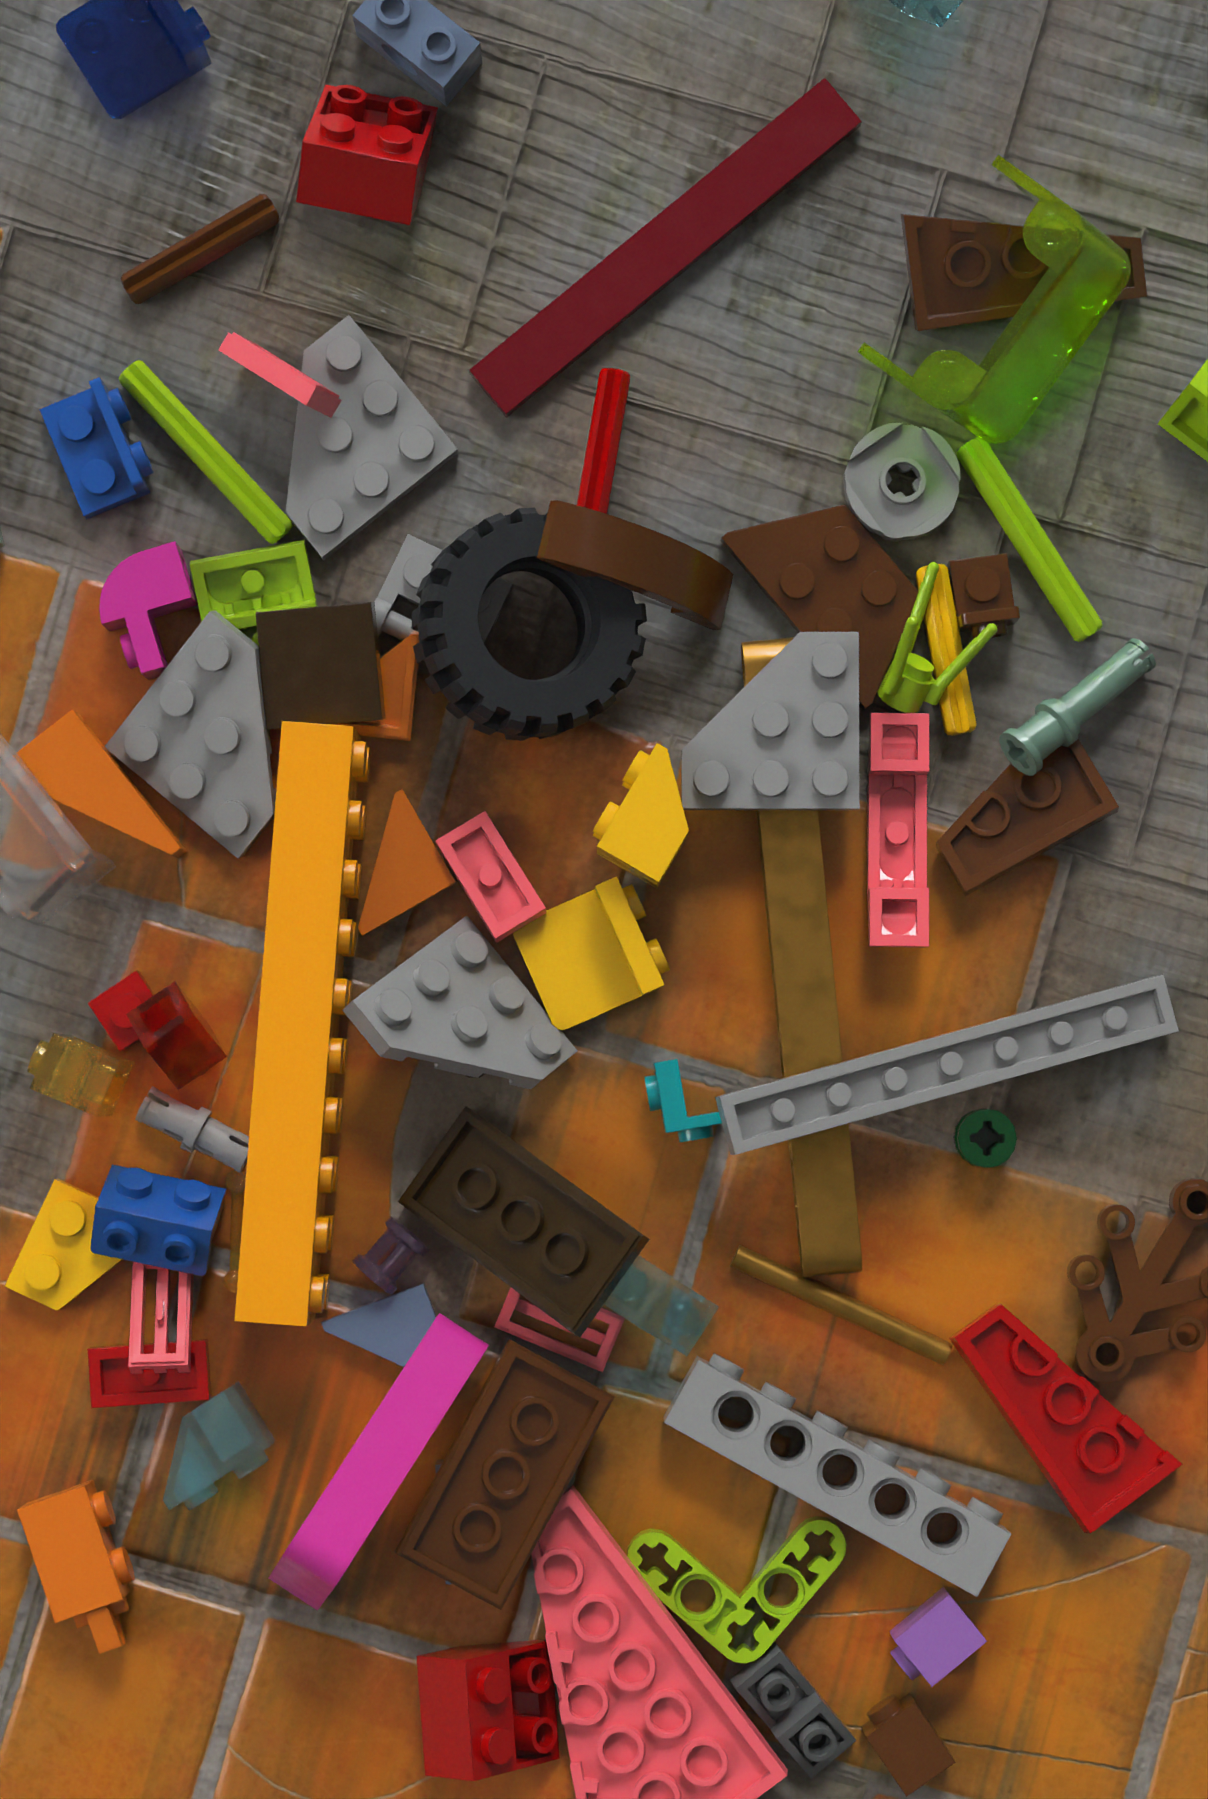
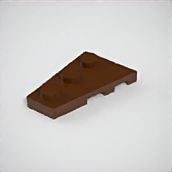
[936,739,1119,896]

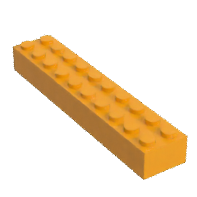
[234,721,371,1326]

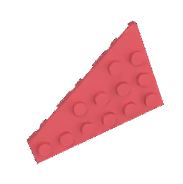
[531,1485,788,1799]

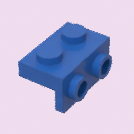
[90,1165,226,1276]

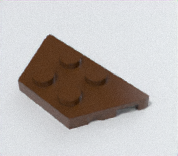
[721,504,918,710]

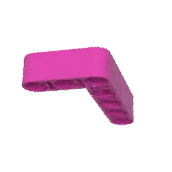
[268,1313,489,1611]

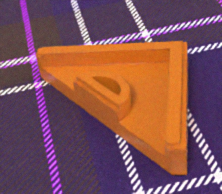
[332,631,419,741]
[358,789,456,937]

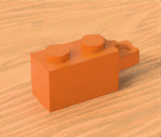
[17,1480,135,1654]

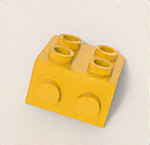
[513,876,670,1030]

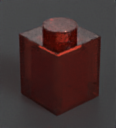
[126,981,227,1090]

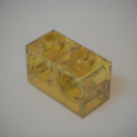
[27,1033,135,1116]

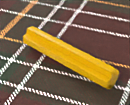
[916,564,977,736]

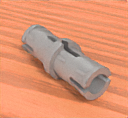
[135,1086,249,1173]

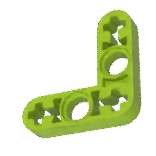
[627,1516,847,1664]

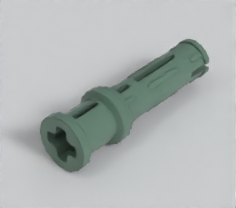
[999,638,1156,776]

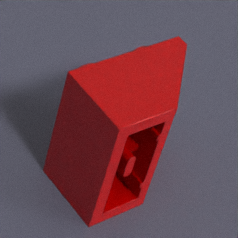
[296,85,438,225]
[416,1640,560,1781]

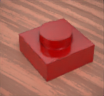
[88,970,171,1052]

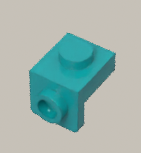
[644,1059,722,1142]

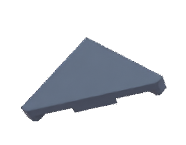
[321,1283,437,1367]

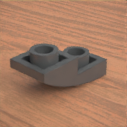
[730,1642,856,1779]

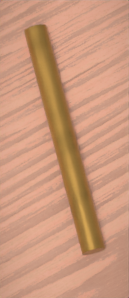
[730,1245,953,1365]

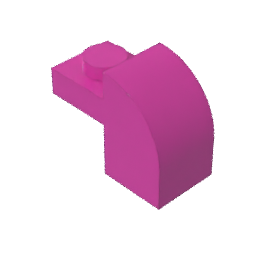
[99,541,198,680]

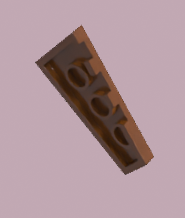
[901,214,1147,331]

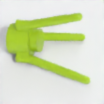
[877,562,997,713]

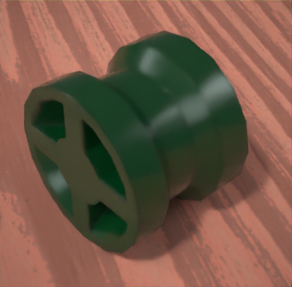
[953,1109,1017,1168]

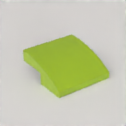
[190,539,318,646]

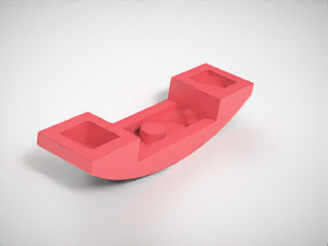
[867,713,929,948]

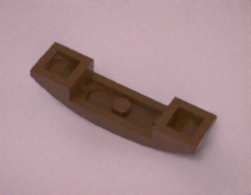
[537,500,734,630]

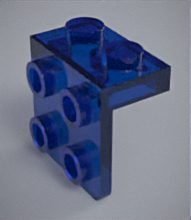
[56,0,212,119]

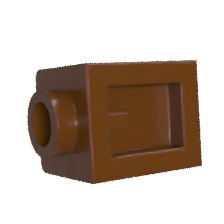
[947,553,1020,639]

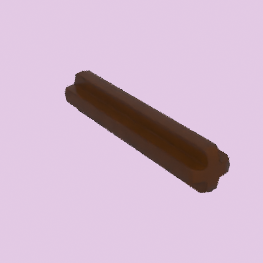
[120,194,280,304]

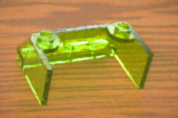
[857,155,1131,444]

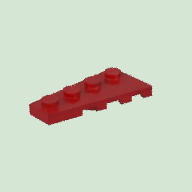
[949,1304,1183,1534]

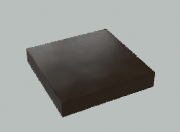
[256,602,386,729]

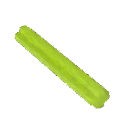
[119,360,293,544]
[957,436,1103,642]

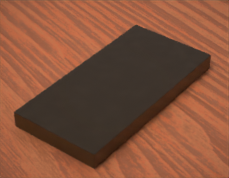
[398,1106,650,1337]

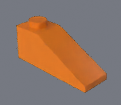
[17,709,188,859]

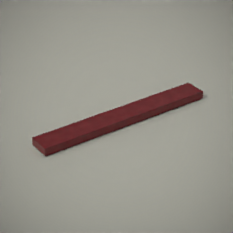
[469,78,862,418]

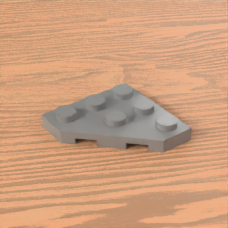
[285,315,459,561]
[104,610,276,858]
[681,632,860,810]
[342,916,578,1089]

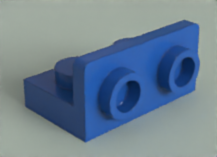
[39,377,154,519]

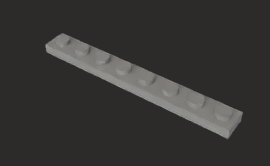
[715,975,1179,1155]

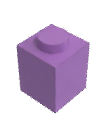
[889,1587,987,1687]

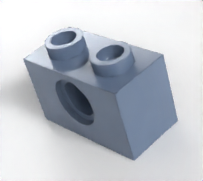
[352,0,482,107]

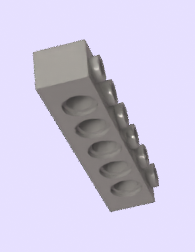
[663,1353,1011,1597]

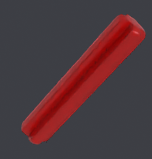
[577,368,630,514]

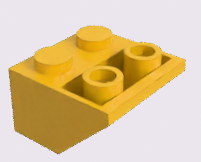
[592,743,689,889]

